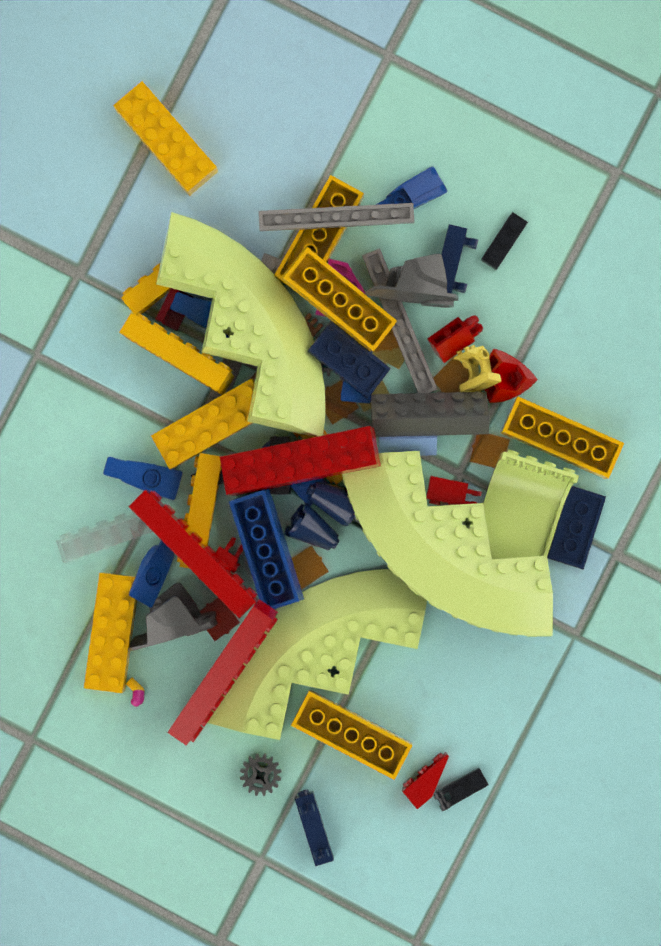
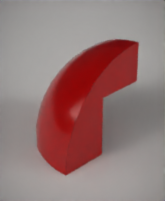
[484,349,538,403]

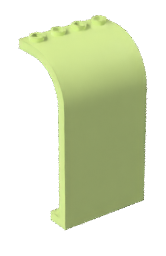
[483,449,579,559]

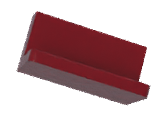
[155,288,194,331]

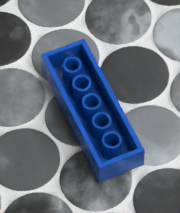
[229,489,304,609]

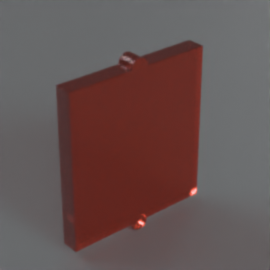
[200,598,240,641]

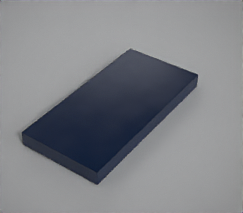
[308,321,391,399]
[547,486,606,570]

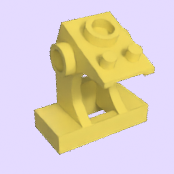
[454,345,501,392]

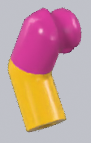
[126,677,145,707]

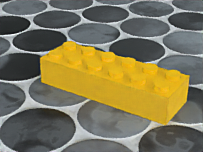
[113,81,218,196]
[274,175,364,285]
[280,247,397,352]
[119,313,235,395]
[151,379,255,469]
[500,396,624,479]
[84,572,137,693]
[291,689,413,780]

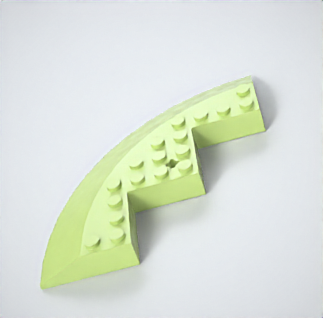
[156,212,326,437]
[342,451,553,637]
[207,569,427,740]

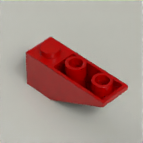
[402,752,449,809]

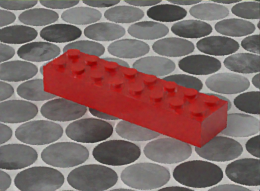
[220,426,381,496]
[128,490,258,619]
[167,599,278,746]

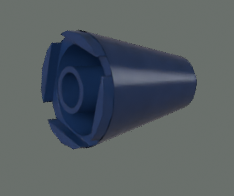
[306,482,355,526]
[284,502,340,551]

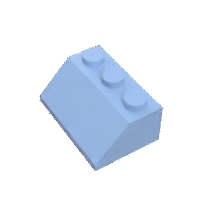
[378,435,437,456]

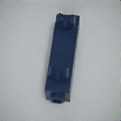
[441,224,478,294]
[295,789,334,867]

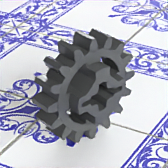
[240,753,282,796]

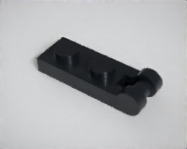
[433,767,489,811]

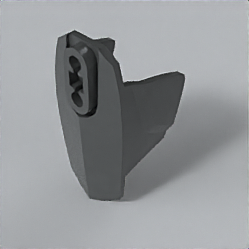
[365,254,458,308]
[128,582,218,651]

